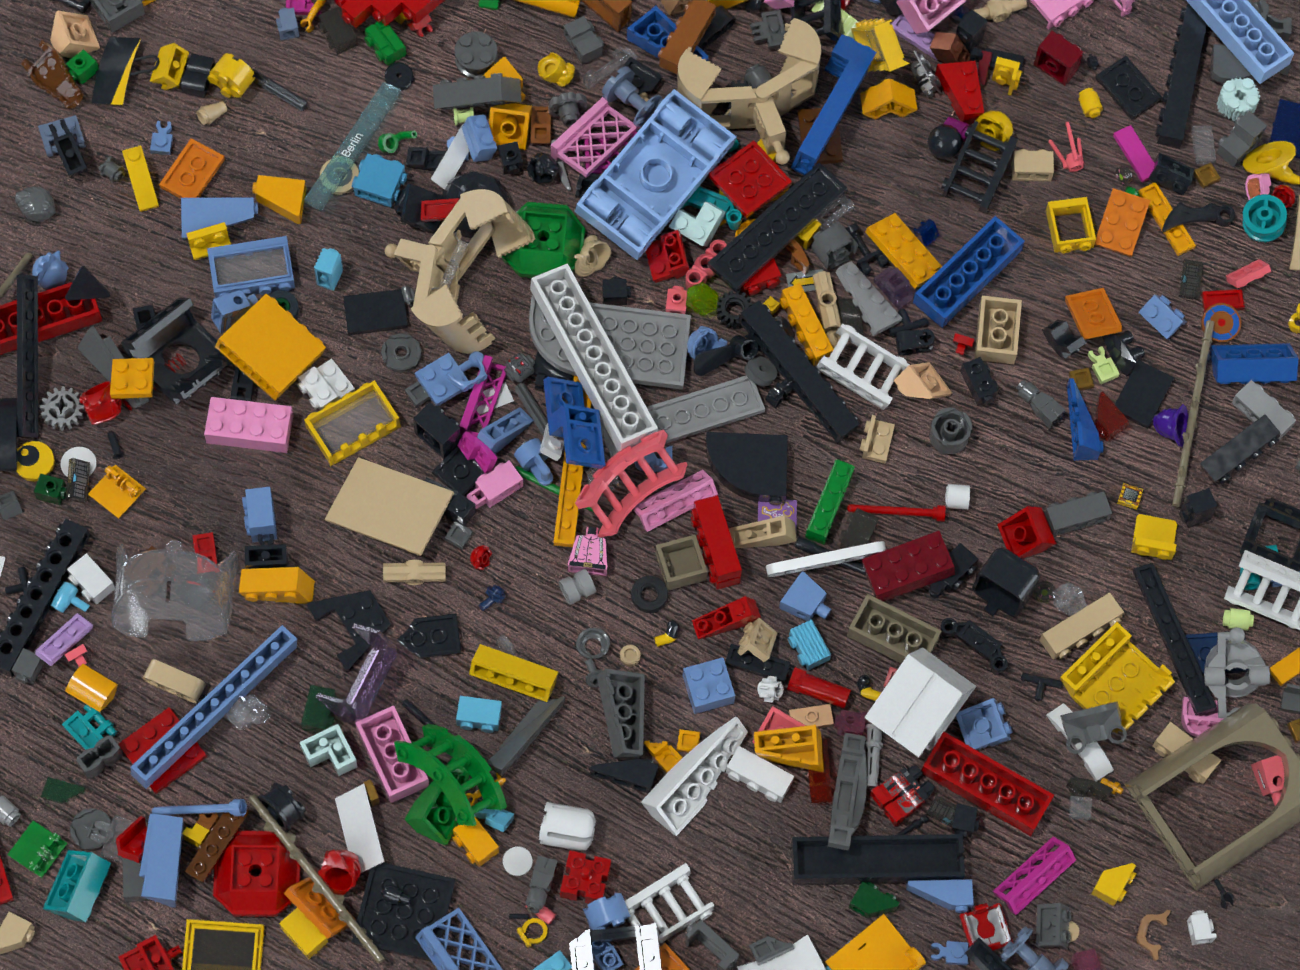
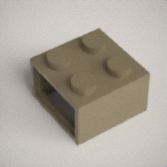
[655,535,707,591]

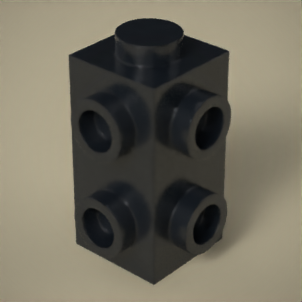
[960,357,999,406]

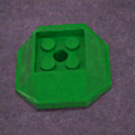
[502,202,585,278]

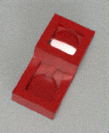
[192,532,219,576]

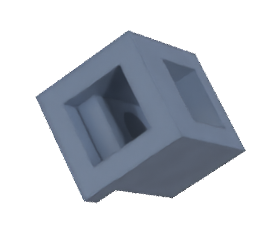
[276,8,299,41]

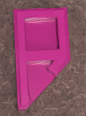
[286,0,322,16]

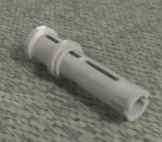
[864,724,883,789]

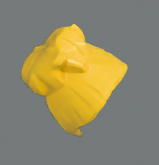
[538,53,575,87]

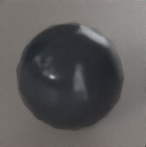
[927,124,962,159]

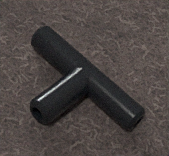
[889,309,928,337]
[5,567,33,599]
[1021,672,1063,701]

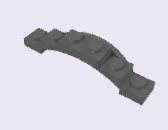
[827,733,867,850]

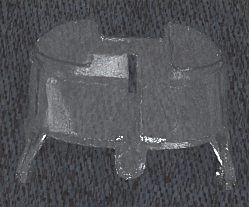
[111,541,239,641]

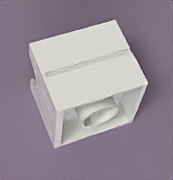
[865,648,976,757]

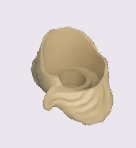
[574,235,611,277]

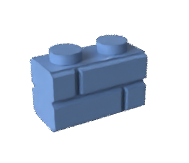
[462,115,498,162]

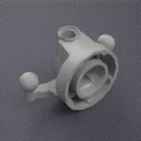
[1204,627,1270,719]

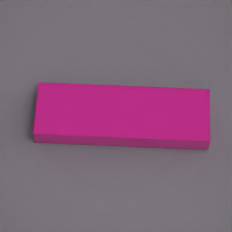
[1113,125,1155,183]

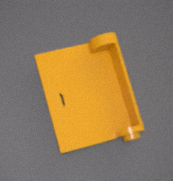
[825,914,926,970]

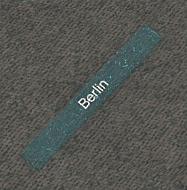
[304,82,401,211]

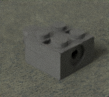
[90,0,145,33]

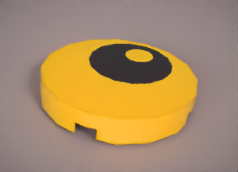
[16,441,55,481]

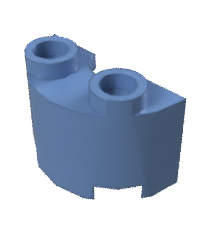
[583,893,631,930]

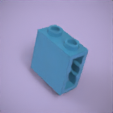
[352,153,407,208]

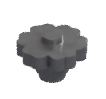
[548,92,587,126]

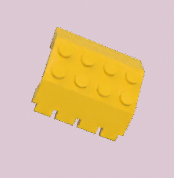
[1060,622,1175,733]

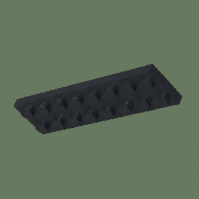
[707,163,847,292]

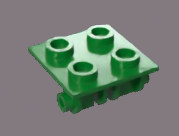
[7,821,68,878]

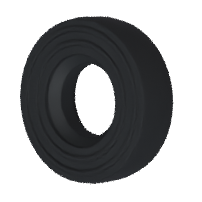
[631,576,668,613]

